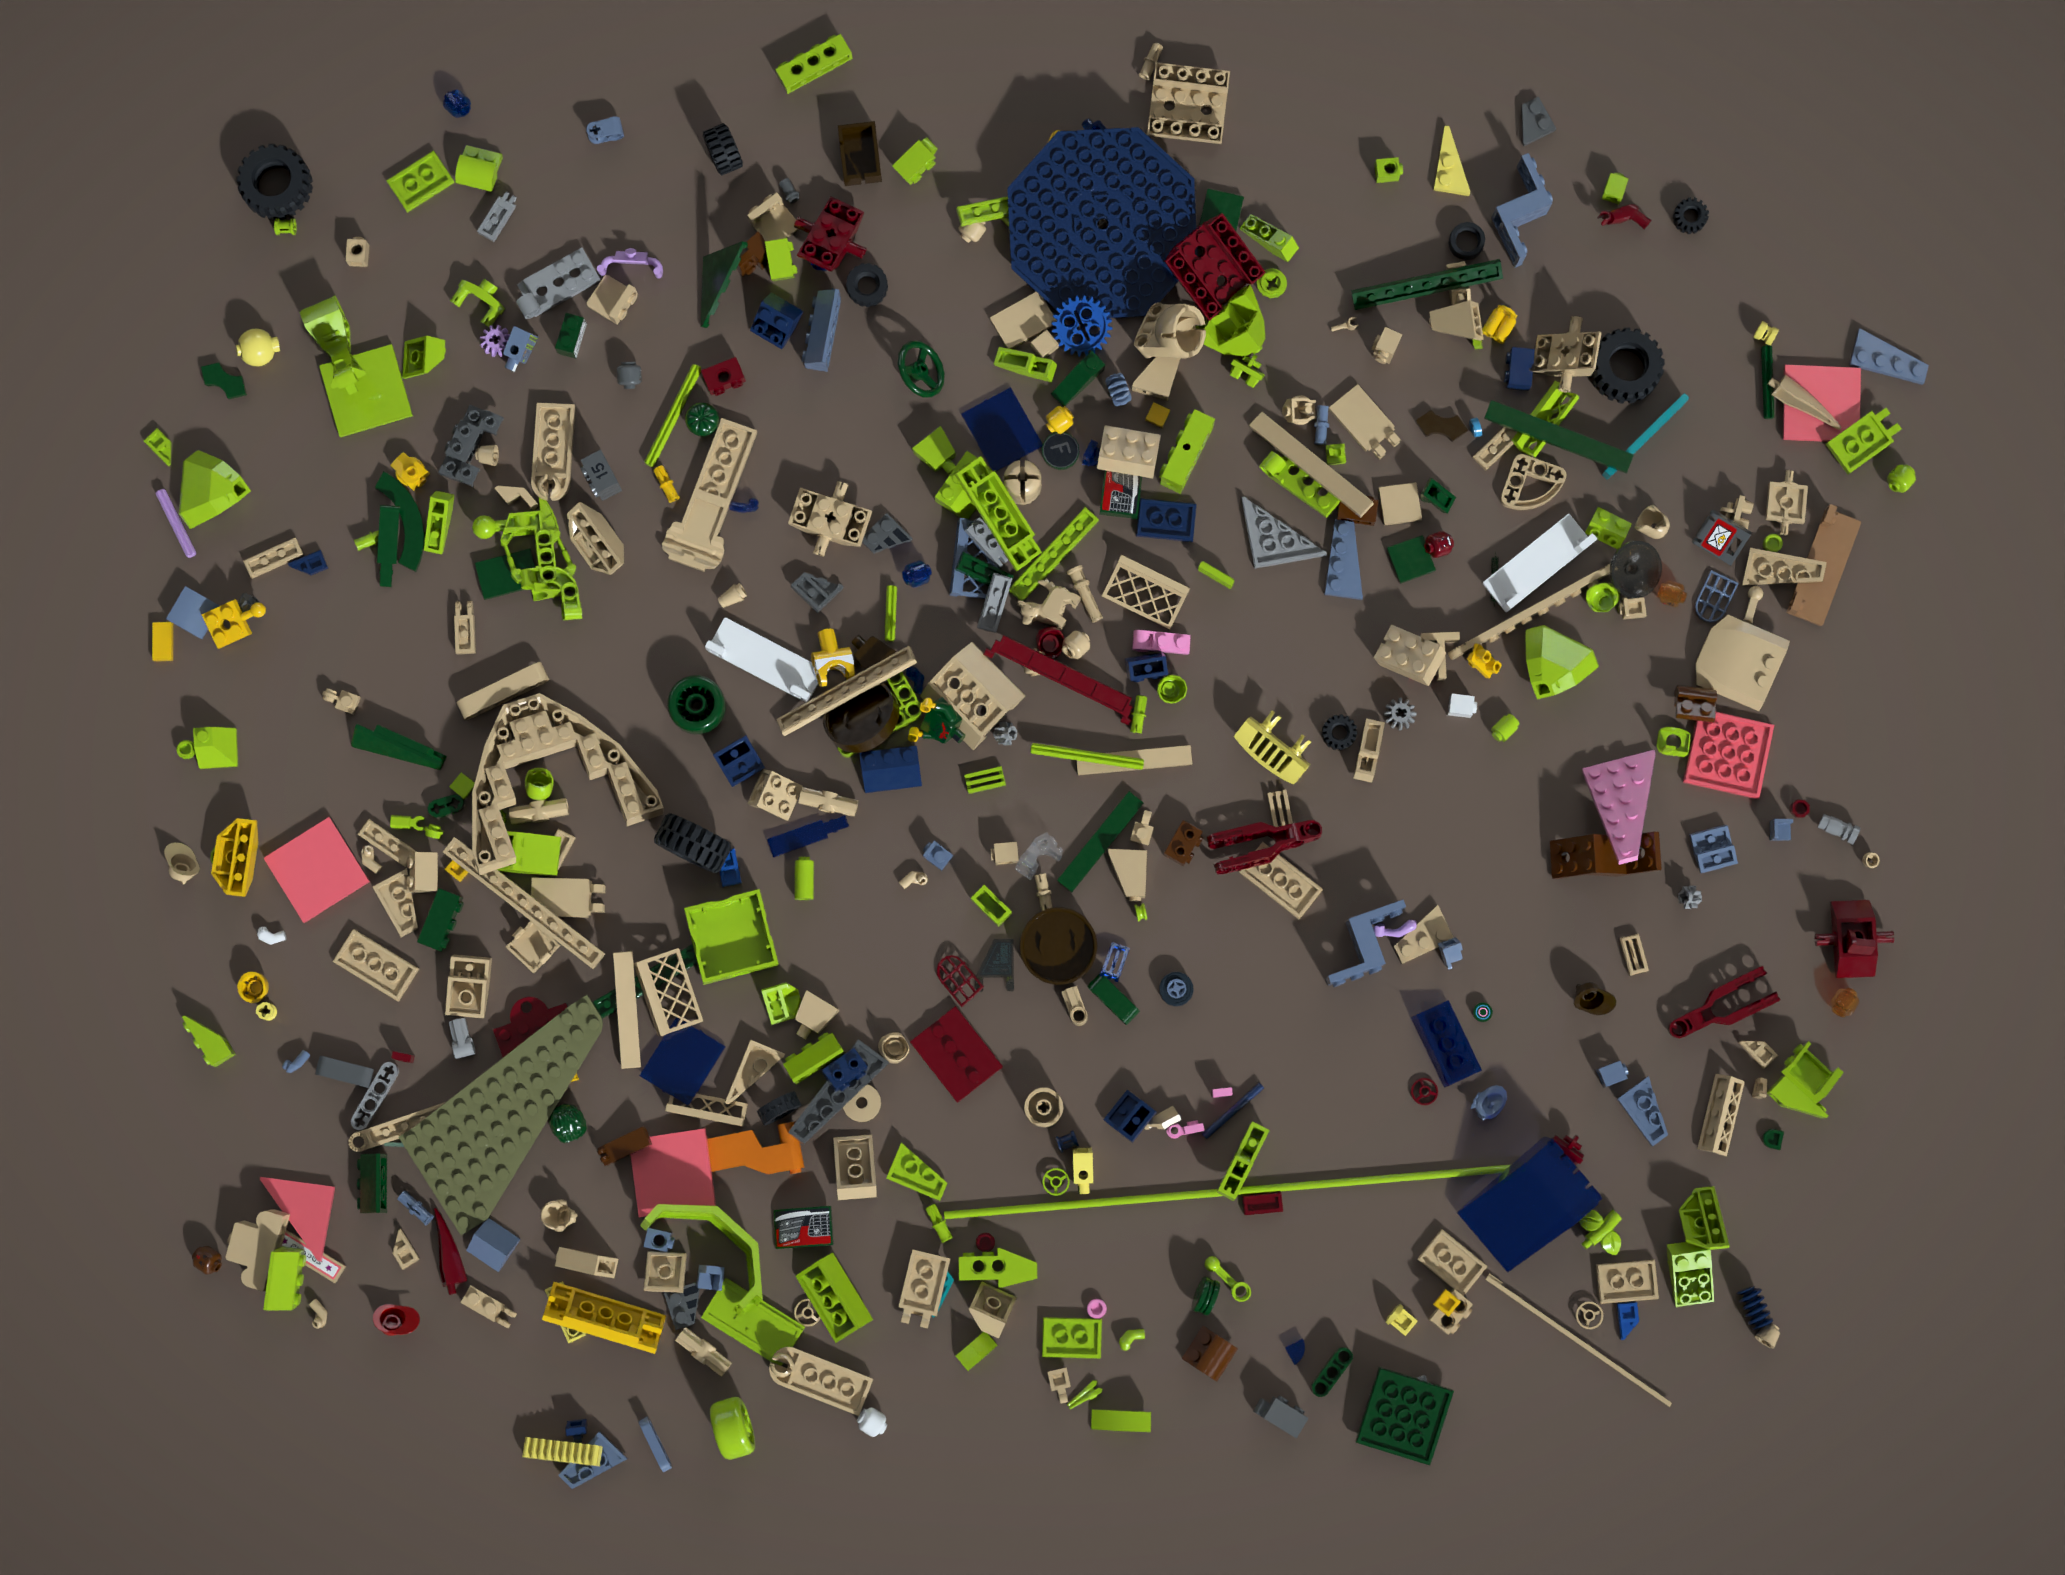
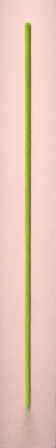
[944,1163,1526,1219]

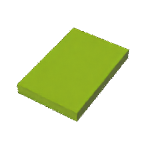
[386,150,455,213]
[1042,1317,1102,1359]

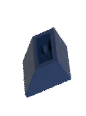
[750,292,803,349]

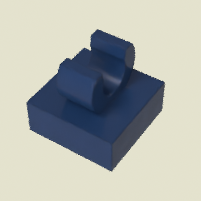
[565,1419,588,1443]

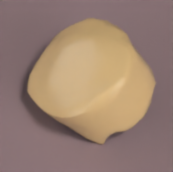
[878,1032,910,1064]

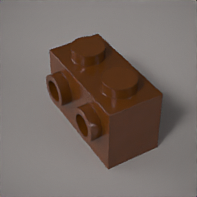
[1164,820,1204,866]

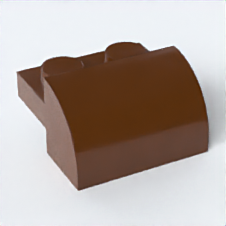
[737,231,768,277]
[1674,685,1717,722]
[1182,1326,1238,1382]

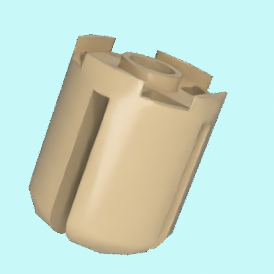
[1004,460,1042,505]

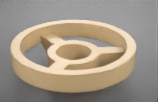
[794,1299,820,1326]
[1575,1302,1603,1329]

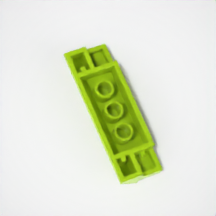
[955,456,1042,571]

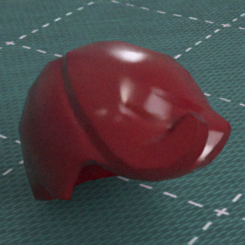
[1036,627,1065,659]

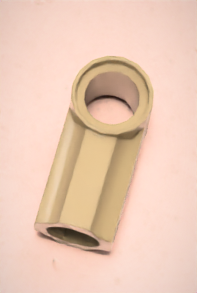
[1061,986,1088,1026]

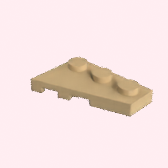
[373,868,418,937]
[1394,905,1454,964]

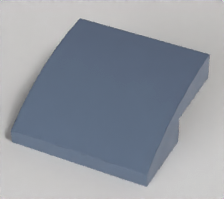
[166,586,219,639]
[1689,824,1738,873]

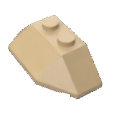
[567,502,624,575]

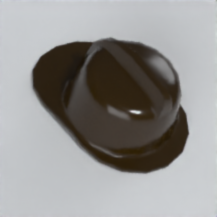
[1574,982,1616,1015]

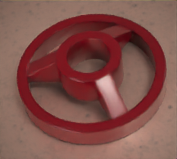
[1411,1078,1438,1105]

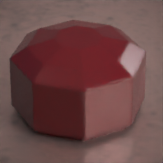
[1790,799,1810,818]

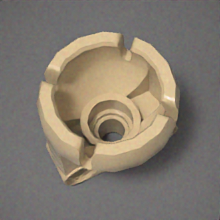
[1134,302,1206,359]

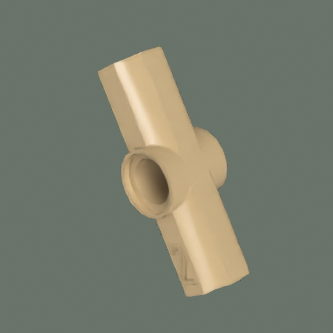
[798,787,858,817]
[509,798,569,825]
[675,1327,732,1376]

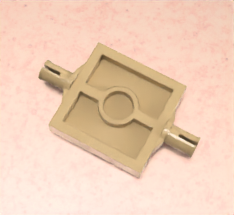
[1765,470,1808,535]

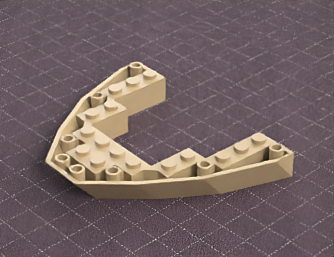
[472,693,664,875]

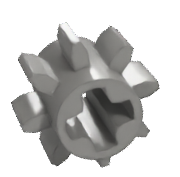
[993,722,1017,745]
[1678,885,1702,909]

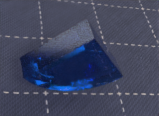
[1285,1338,1305,1365]

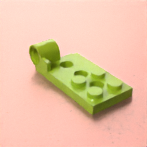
[1259,451,1340,518]

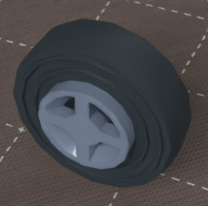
[1159,972,1194,1006]

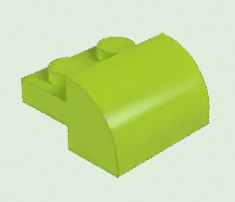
[455,145,503,192]

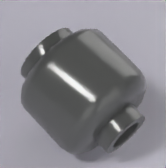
[617,362,642,389]

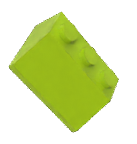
[935,451,993,520]
[783,1032,845,1085]
[263,1246,306,1310]

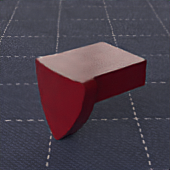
[1847,930,1876,955]

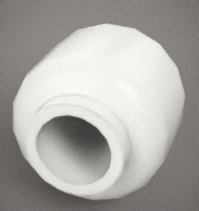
[857,1407,887,1437]

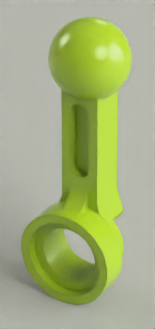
[1204,1256,1251,1302]

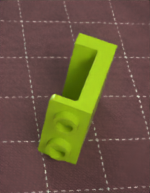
[1781,1041,1844,1104]

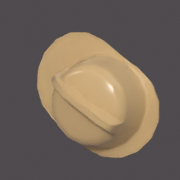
[164,842,200,885]

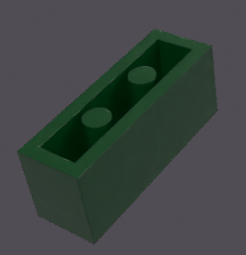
[417,888,464,952]

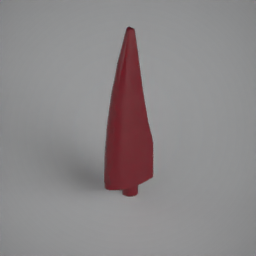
[433,1208,467,1295]

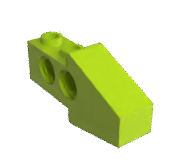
[1217,1121,1270,1201]
[959,1248,1037,1287]

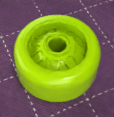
[710,1397,755,1460]

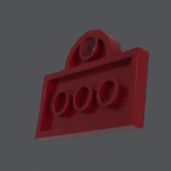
[493,997,568,1057]

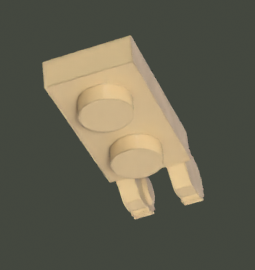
[454,601,476,654]
[461,1285,517,1328]

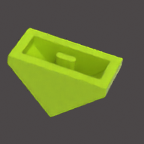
[956,1332,998,1371]

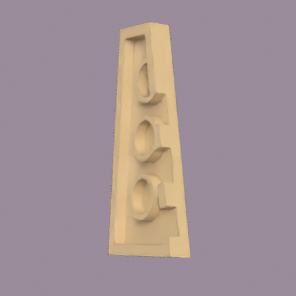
[1742,548,1827,586]

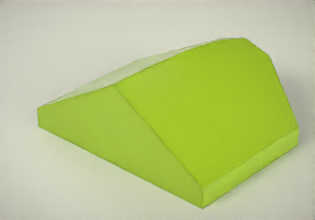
[761,982,801,1025]

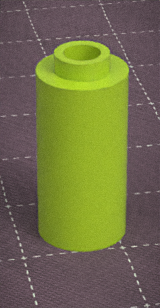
[795,857,814,900]

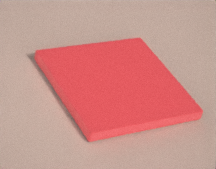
[1783,365,1861,442]
[1683,712,1774,799]
[264,817,370,923]
[631,1128,716,1217]

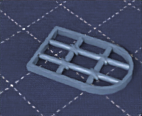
[1695,570,1739,623]

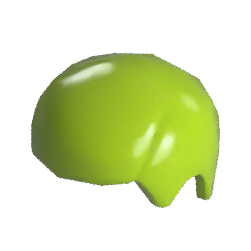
[1157,675,1187,704]

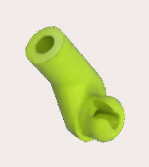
[1119,1329,1145,1351]

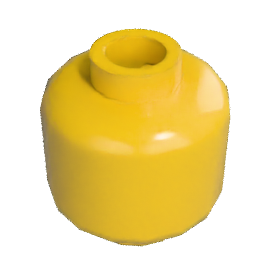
[1046,406,1074,434]

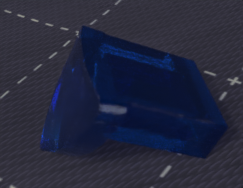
[1082,439,1100,466]

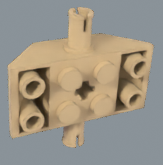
[1531,316,1601,393]
[788,481,873,557]

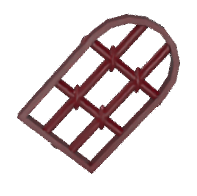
[937,955,984,1007]

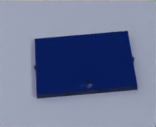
[961,387,1043,472]
[639,1017,726,1106]

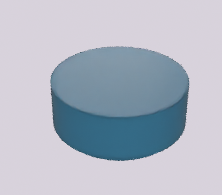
[1469,417,1482,437]

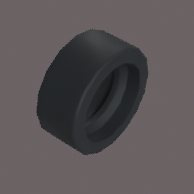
[1448,222,1486,260]

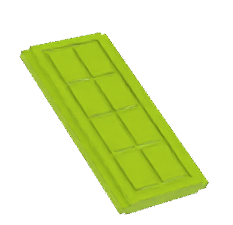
[701,1278,805,1366]

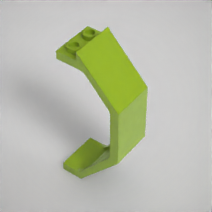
[640,1204,763,1315]

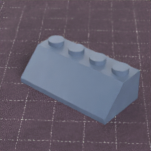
[802,289,841,372]

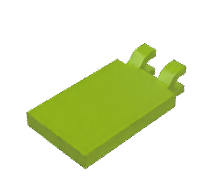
[1826,408,1902,475]

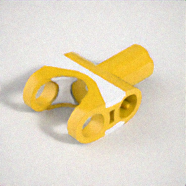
[811,628,855,687]

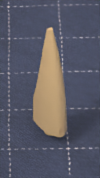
[1768,375,1842,430]

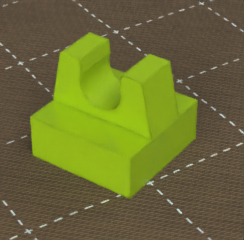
[1325,443,1346,465]

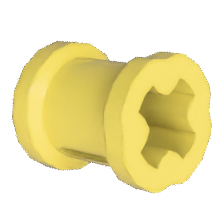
[256,1002,277,1021]

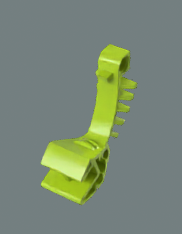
[299,296,366,395]

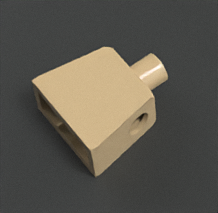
[795,990,839,1040]

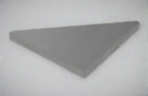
[1241,496,1327,569]

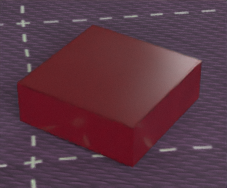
[391,1051,415,1063]

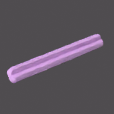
[156,489,196,558]

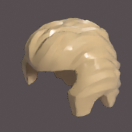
[540,1199,578,1232]

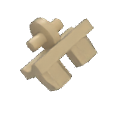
[1720,495,1754,529]

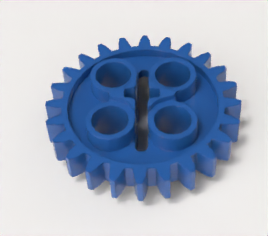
[1051,294,1112,357]

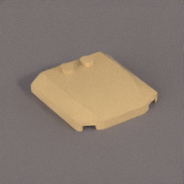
[1695,615,1790,711]

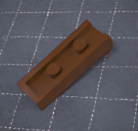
[597,1126,652,1166]

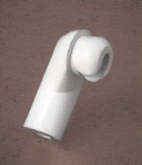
[257,927,286,945]

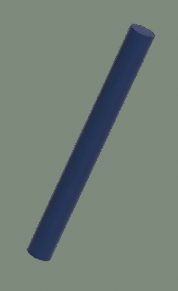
[1202,1083,1264,1140]

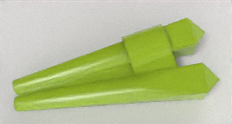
[1067,1381,1102,1409]

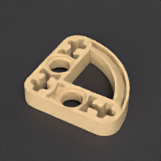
[1500,454,1567,510]

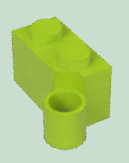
[892,137,938,185]

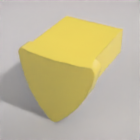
[1386,1304,1418,1336]

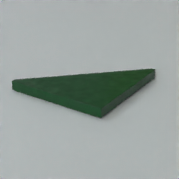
[700,241,748,328]

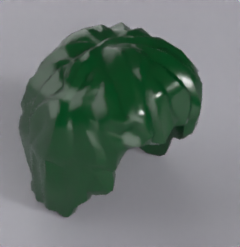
[549,1104,587,1143]

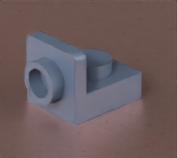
[923,840,953,871]

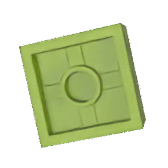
[765,238,797,281]

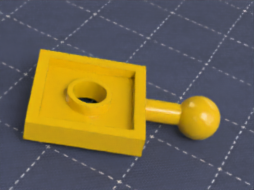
[201,599,266,649]

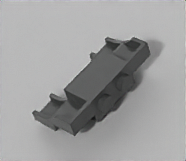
[438,405,504,487]

